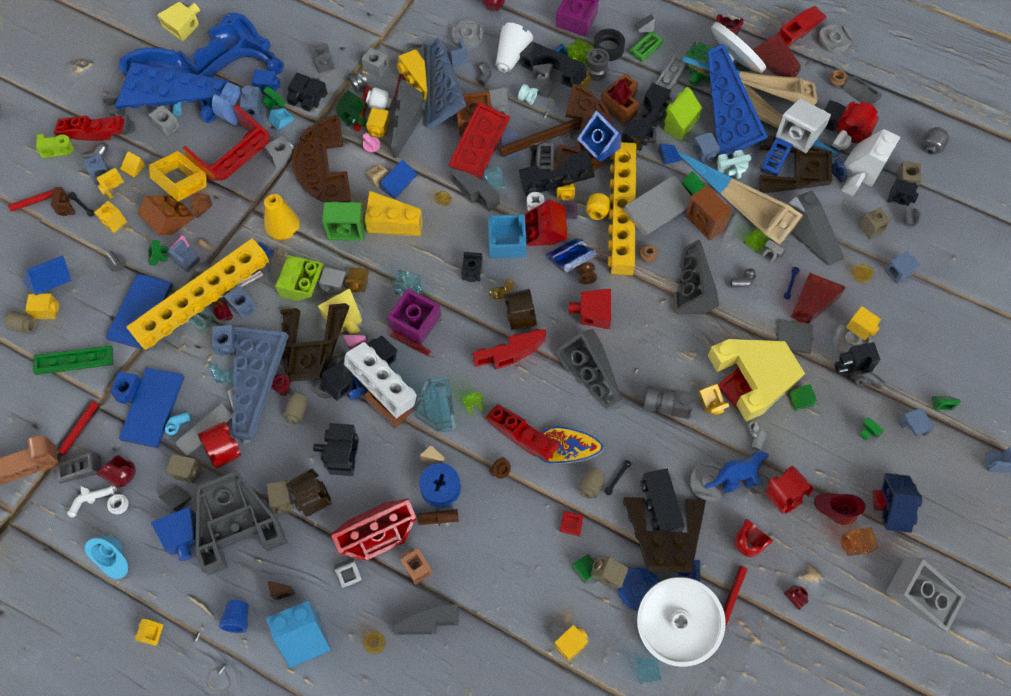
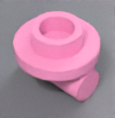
[363,133,380,152]

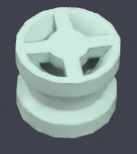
[518,84,538,105]

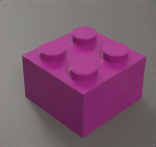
[387,288,441,345]

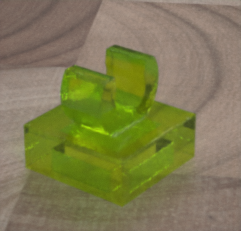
[743,228,770,254]
[460,391,484,414]

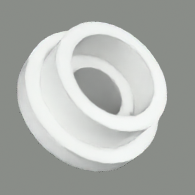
[107,494,129,515]

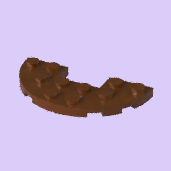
[553,84,614,171]
[292,115,352,203]

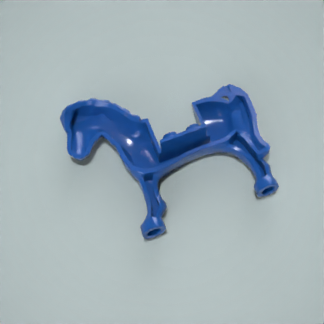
[118,13,284,123]

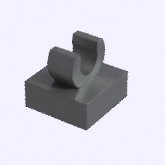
[763,239,786,262]

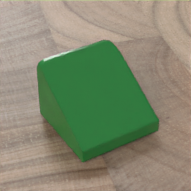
[681,171,705,196]
[788,384,817,411]
[932,396,961,410]
[572,554,594,583]

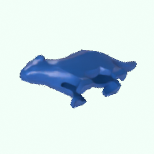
[704,451,769,494]

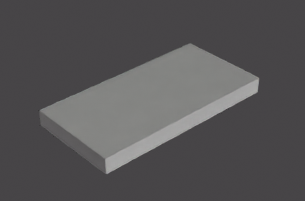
[623,175,691,237]

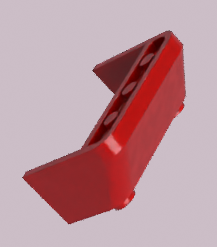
[183,104,270,181]

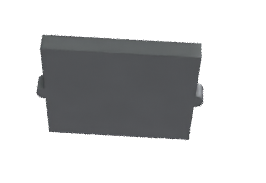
[776,319,814,354]

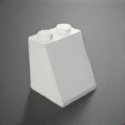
[776,99,831,153]
[844,129,900,187]

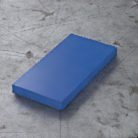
[106,273,173,349]
[119,368,184,448]

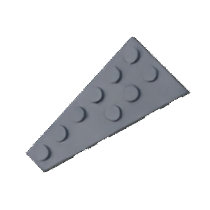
[426,37,467,129]
[232,327,289,440]

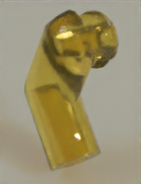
[489,279,515,299]

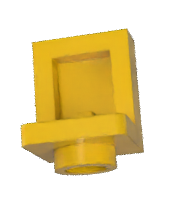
[698,384,729,415]

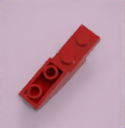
[766,6,827,56]
[54,115,125,141]
[472,329,546,370]
[485,404,559,461]

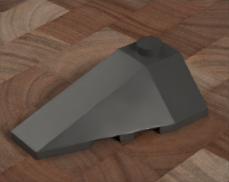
[554,329,622,409]

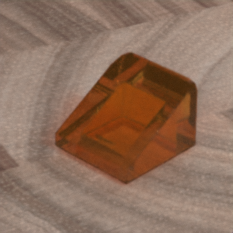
[190,193,213,218]

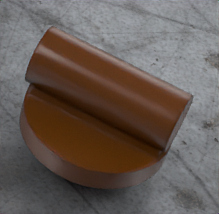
[488,457,511,479]

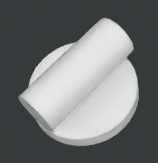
[832,130,852,151]

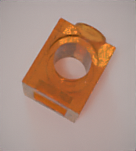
[841,527,878,556]

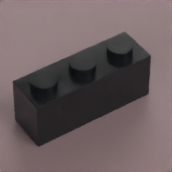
[640,468,685,532]

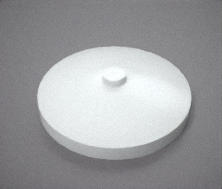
[711,22,766,73]
[637,577,725,667]

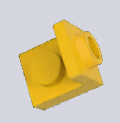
[96,168,124,199]
[556,183,575,201]

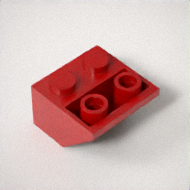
[525,199,567,246]

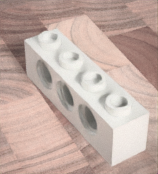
[344,342,417,418]

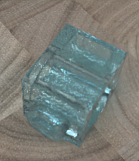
[393,270,423,296]

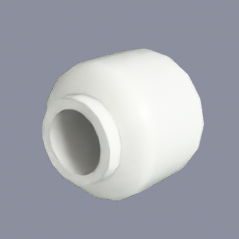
[366,87,392,110]

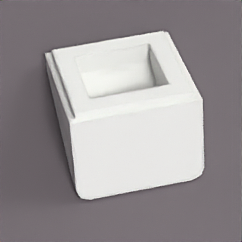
[841,173,865,196]

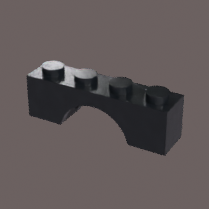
[520,42,587,88]
[622,83,672,151]
[519,150,595,197]
[321,335,397,401]

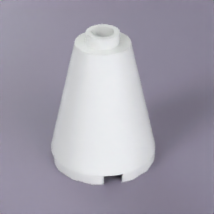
[495,22,533,73]

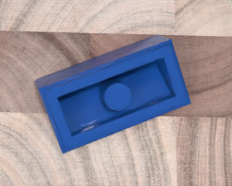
[380,160,417,199]

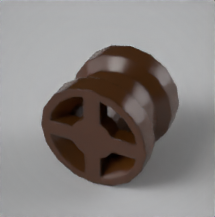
[576,262,597,285]

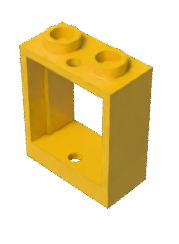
[149,151,206,201]

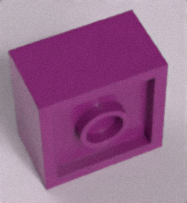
[555,0,599,37]

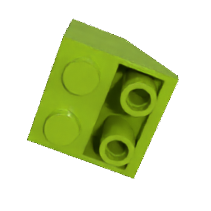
[663,87,702,141]
[275,255,324,301]

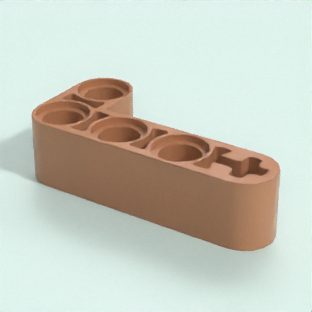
[0,436,58,485]

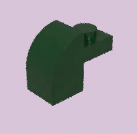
[336,90,367,127]

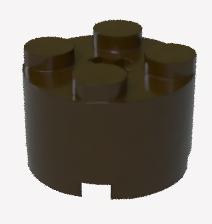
[504,289,537,330]
[286,468,332,517]

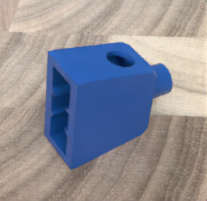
[151,507,196,561]

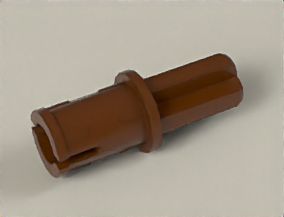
[417,509,459,526]

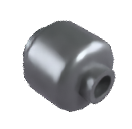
[922,127,949,154]

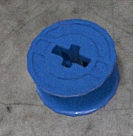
[419,463,461,508]

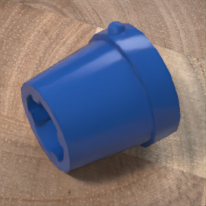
[218,600,249,633]

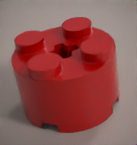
[836,101,879,144]
[197,422,241,469]
[764,465,814,514]

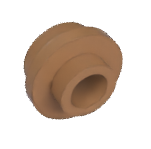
[829,70,847,86]
[640,245,658,263]

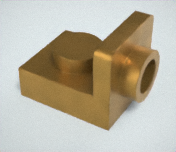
[345,268,369,293]

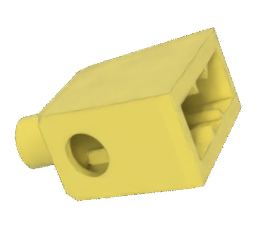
[157,2,200,42]
[318,289,362,335]

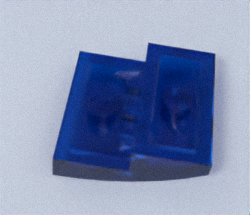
[546,238,597,273]

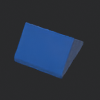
[577,110,621,162]
[23,255,71,295]

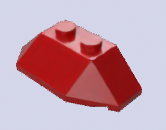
[331,498,416,561]

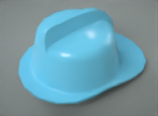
[85,534,129,579]

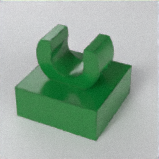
[262,86,285,110]
[148,240,168,266]
[860,417,884,441]

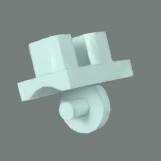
[717,150,751,180]

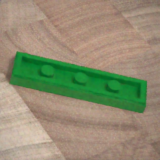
[33,345,113,375]

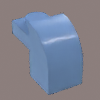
[212,82,242,126]

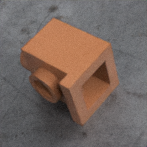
[400,548,433,585]

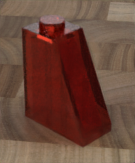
[752,33,800,77]
[791,273,846,324]

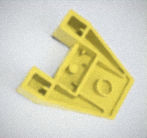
[708,339,805,422]

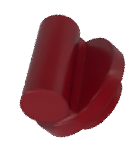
[213,301,233,320]
[272,374,291,396]
[784,585,808,610]

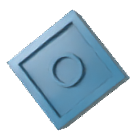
[488,214,526,258]

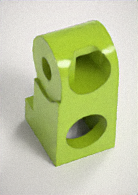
[36,134,74,158]

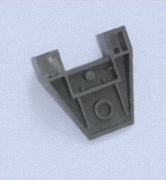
[195,471,288,575]

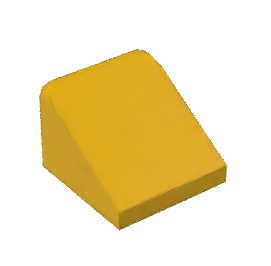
[120,151,145,178]

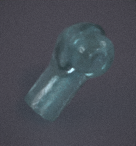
[209,364,233,384]

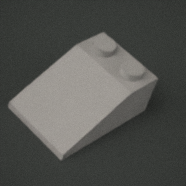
[886,557,966,632]

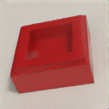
[560,511,584,537]

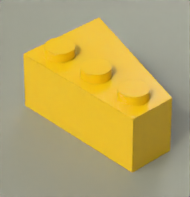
[365,191,423,236]

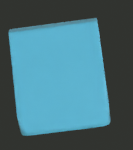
[268,108,294,130]

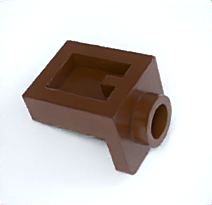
[51,187,75,216]

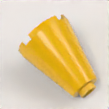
[264,194,300,240]

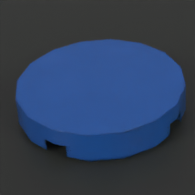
[618,568,659,611]

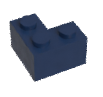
[881,473,922,533]

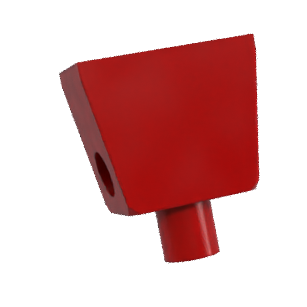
[569,289,611,329]

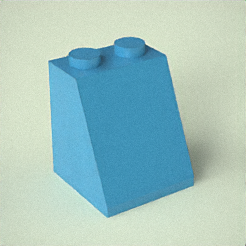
[266,600,332,668]

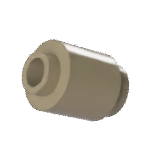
[4,311,36,333]
[283,393,308,424]
[578,467,605,499]

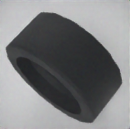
[593,29,625,61]

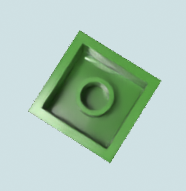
[322,201,366,241]

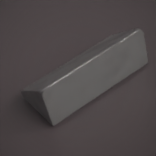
[842,76,882,105]

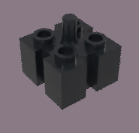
[313,423,359,476]

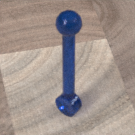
[784,267,800,300]

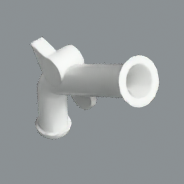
[67,485,117,518]

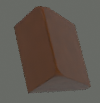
[268,581,296,600]

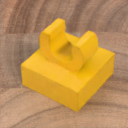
[134,619,164,646]

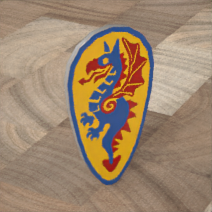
[538,426,604,464]

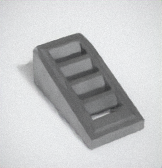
[537,143,555,171]
[56,452,102,483]

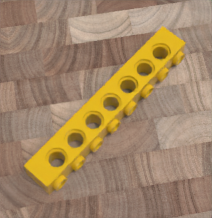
[608,142,636,275]
[126,238,270,350]

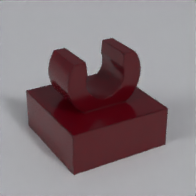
[609,79,632,105]

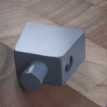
[240,86,265,127]

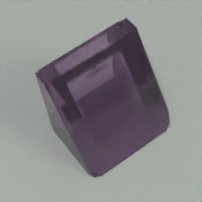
[559,201,577,219]

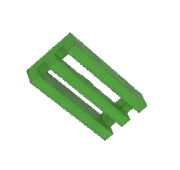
[629,32,664,63]

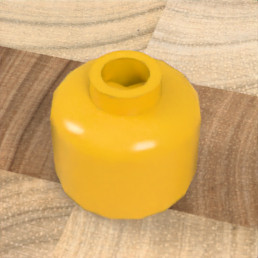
[586,193,611,220]

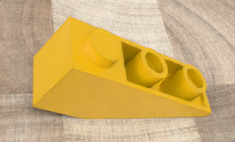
[397,49,427,100]

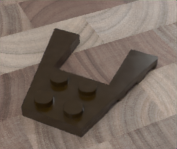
[759,135,832,193]
[280,303,349,382]
[623,497,706,573]

